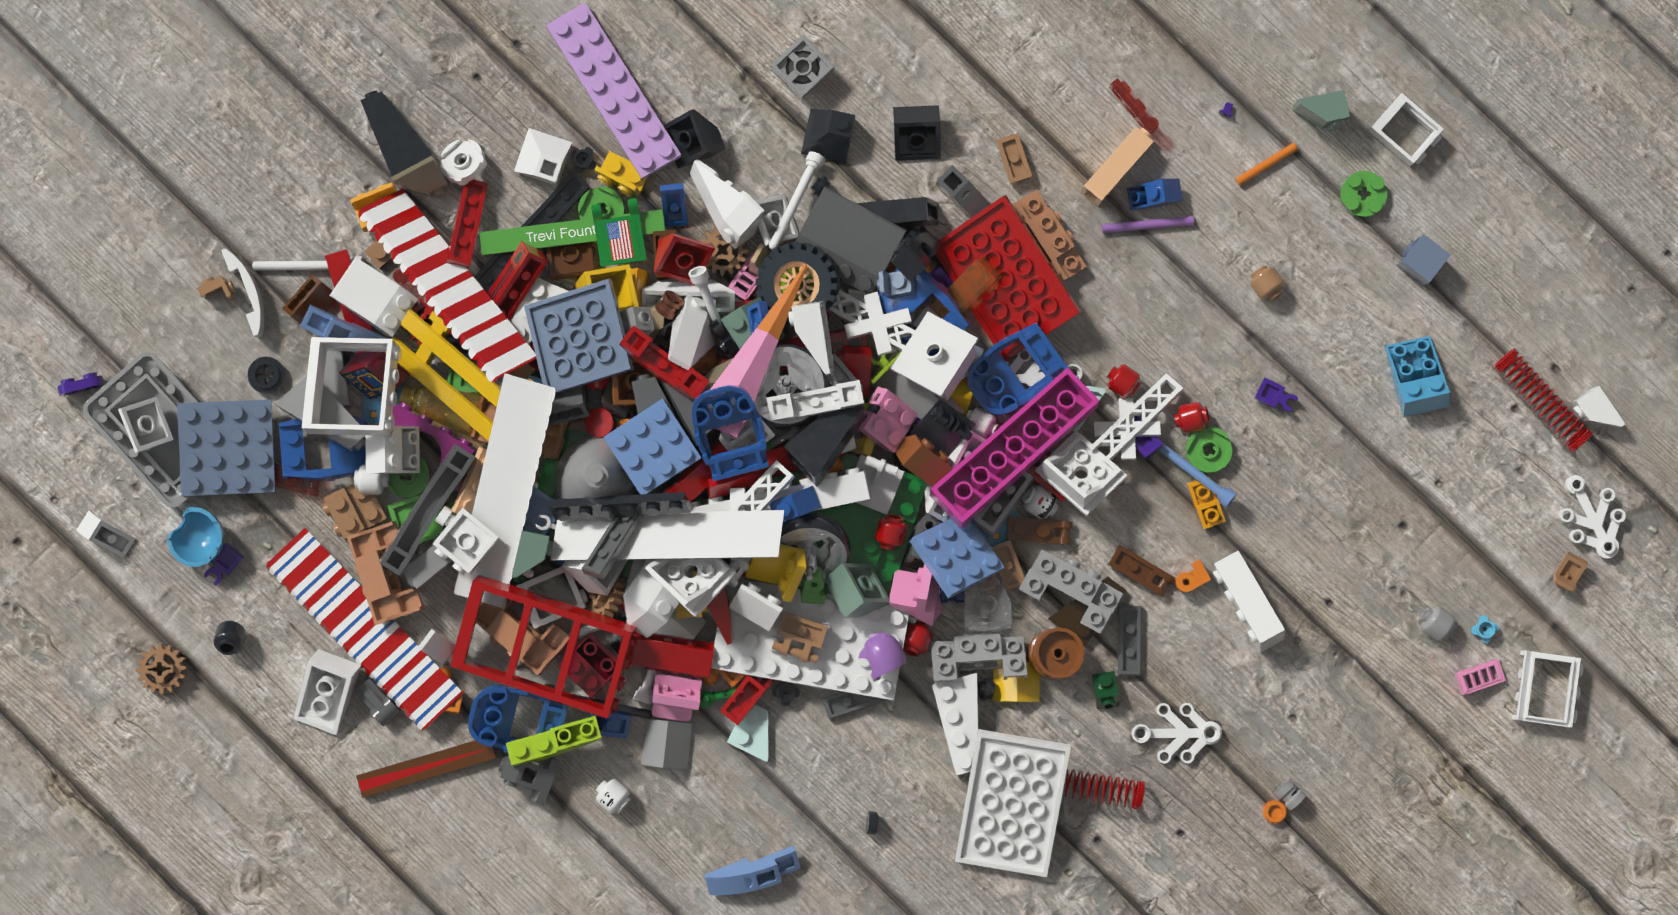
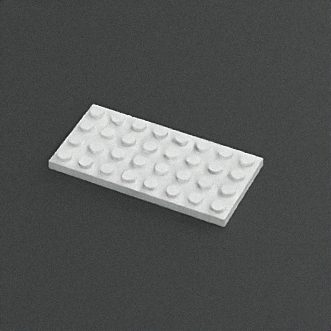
[711,579,909,700]

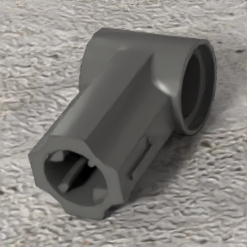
[355,678,401,726]

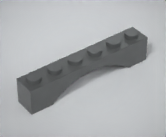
[378,444,476,576]

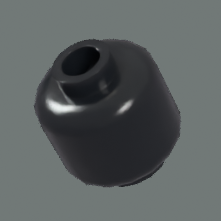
[213,621,246,655]

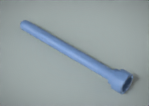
[1158,442,1238,508]

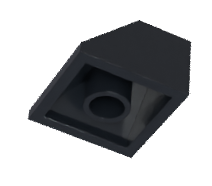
[663,109,726,169]
[801,109,855,164]

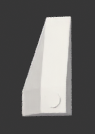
[668,294,716,370]

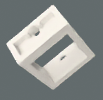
[1368,93,1443,167]
[516,567,589,629]

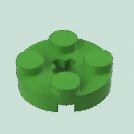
[1340,171,1387,218]
[578,187,625,219]
[1186,427,1232,473]
[387,456,431,498]

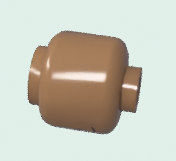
[1250,266,1285,301]

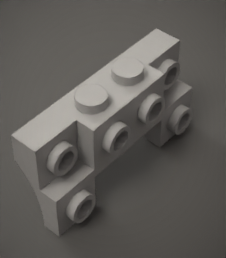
[1019,549,1124,634]
[931,632,1027,684]

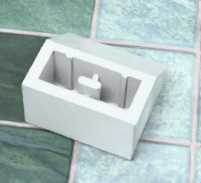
[365,426,420,474]
[729,581,784,631]

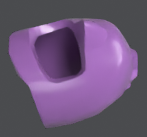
[858,632,907,682]

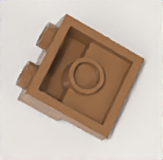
[322,484,388,540]

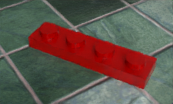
[446,179,488,269]

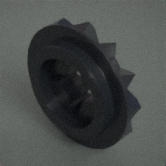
[248,357,285,394]

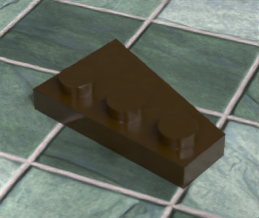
[1048,577,1126,646]

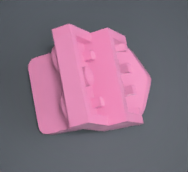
[889,564,942,626]
[652,669,702,722]

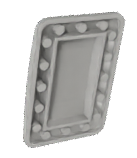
[83,352,198,508]

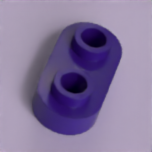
[57,372,104,396]

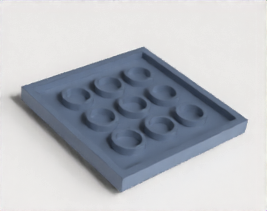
[524,279,634,394]
[177,399,276,496]

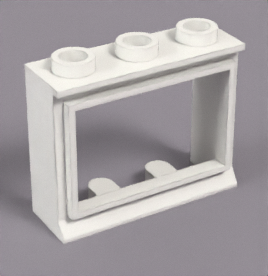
[1512,650,1583,728]

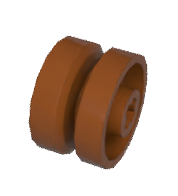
[1027,627,1085,680]

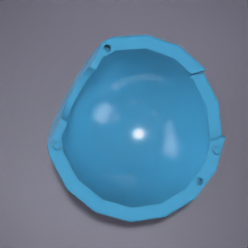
[167,507,225,567]

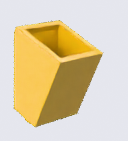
[575,264,639,312]

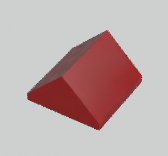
[653,233,715,286]

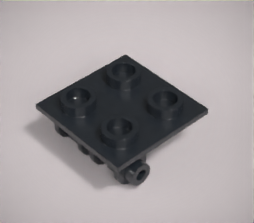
[911,398,976,456]

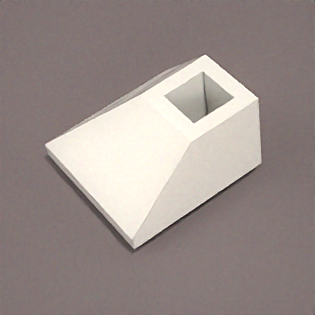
[514,128,573,186]

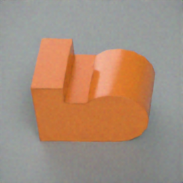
[1175,559,1211,592]

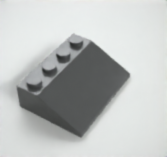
[795,187,906,294]

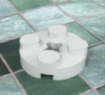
[439,139,487,186]

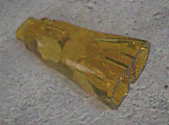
[399,385,482,437]

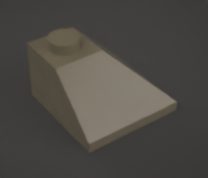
[391,156,450,198]

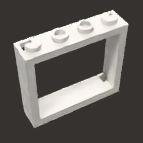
[302,337,401,436]

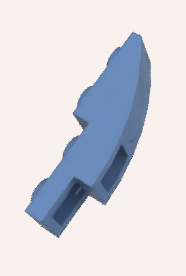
[300,305,387,353]
[704,846,801,895]

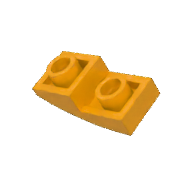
[1186,476,1226,529]

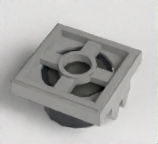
[770,34,835,100]

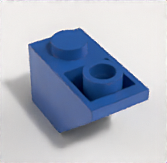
[1127,178,1183,211]

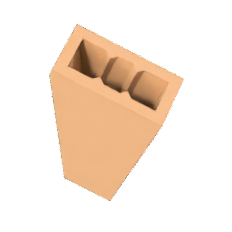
[1081,127,1154,207]

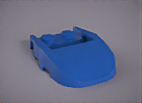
[877,269,972,356]
[968,322,1068,414]
[691,385,769,481]
[279,416,369,482]
[468,685,568,757]

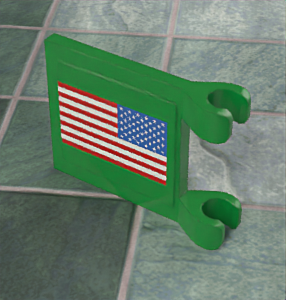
[591,198,647,267]

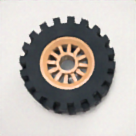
[755,242,840,323]

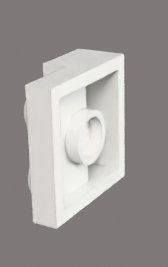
[433,508,499,575]

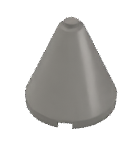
[555,435,635,499]

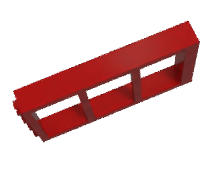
[450,575,638,719]

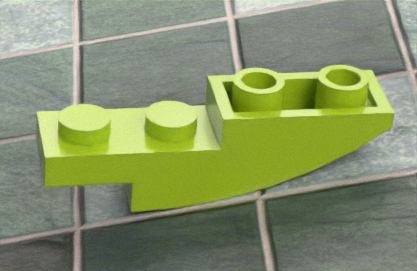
[506,716,602,767]

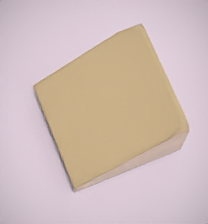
[749,243,770,275]

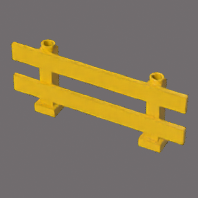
[386,309,534,442]

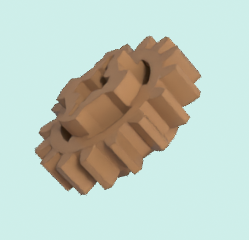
[700,227,748,277]
[587,574,626,618]
[136,644,188,694]

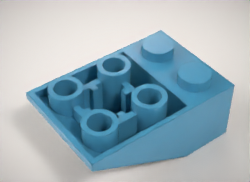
[1385,336,1450,417]

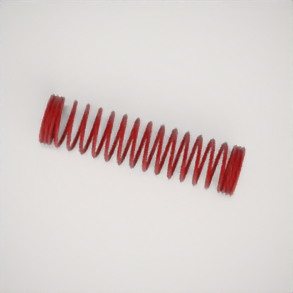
[1493,348,1593,452]
[1064,769,1145,810]

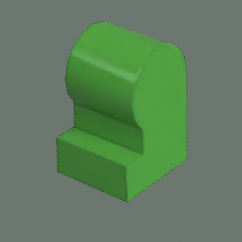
[800,566,825,604]

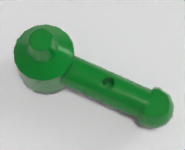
[700,686,739,708]

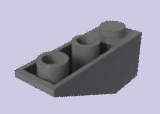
[936,165,991,218]

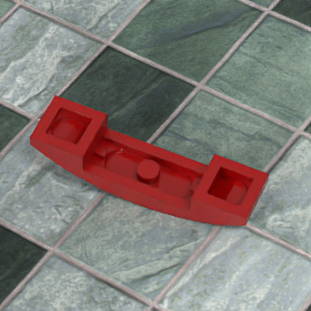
[619,325,710,400]

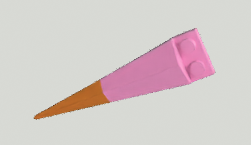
[710,264,807,440]

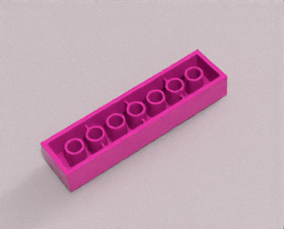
[930,368,1099,529]

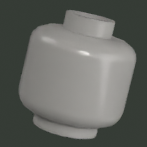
[1420,606,1456,641]

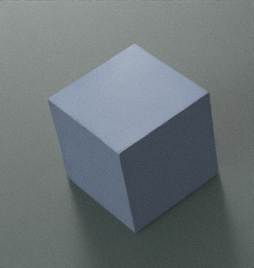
[1397,234,1451,286]

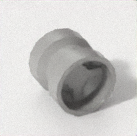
[1274,778,1306,811]

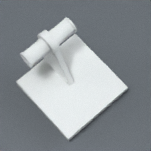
[856,455,904,514]

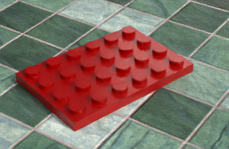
[935,195,1081,361]

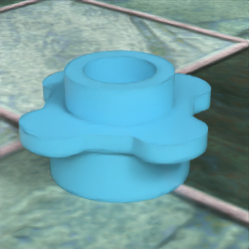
[1471,615,1499,643]

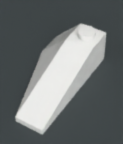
[690,159,765,248]

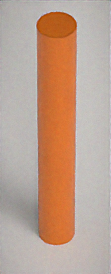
[1235,143,1298,186]

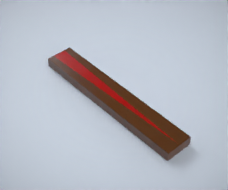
[356,740,497,798]

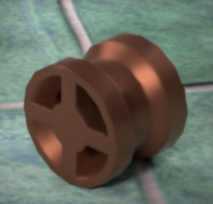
[655,290,685,320]

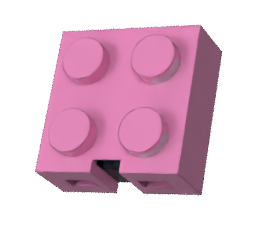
[858,387,918,453]

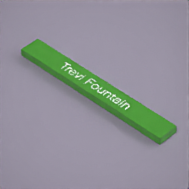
[479,209,665,256]

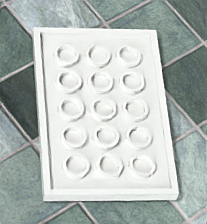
[955,729,1071,877]

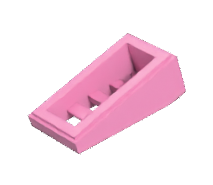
[728,252,758,301]
[1454,659,1506,695]

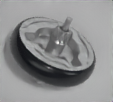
[754,344,828,430]
[780,514,851,587]

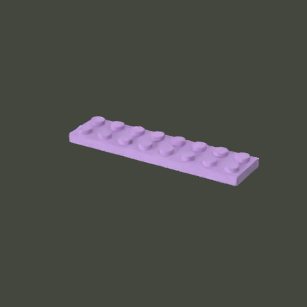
[546,3,681,180]

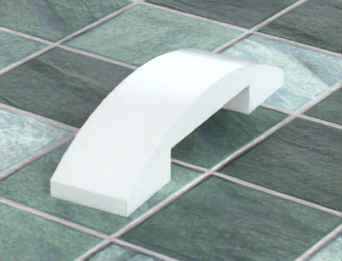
[221,249,264,338]
[766,380,864,421]

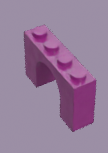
[392,402,475,486]

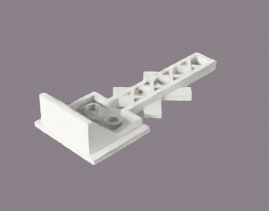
[828,290,978,401]
[1035,373,1183,516]
[645,460,795,617]

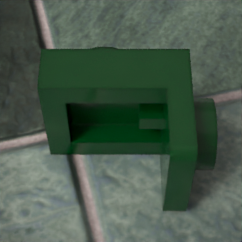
[1092,671,1120,710]

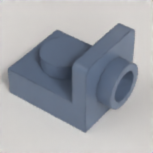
[877,271,915,298]

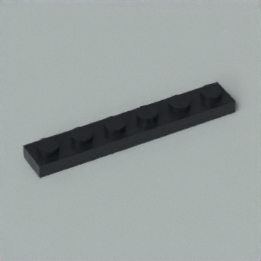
[549,492,691,521]

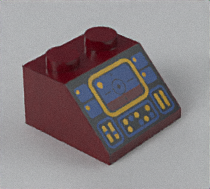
[339,338,410,399]

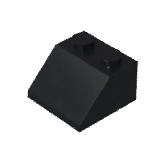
[893,105,941,161]

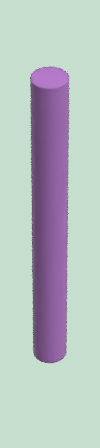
[1101,216,1194,233]

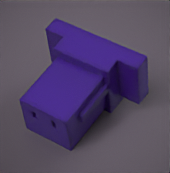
[1218,102,1233,118]

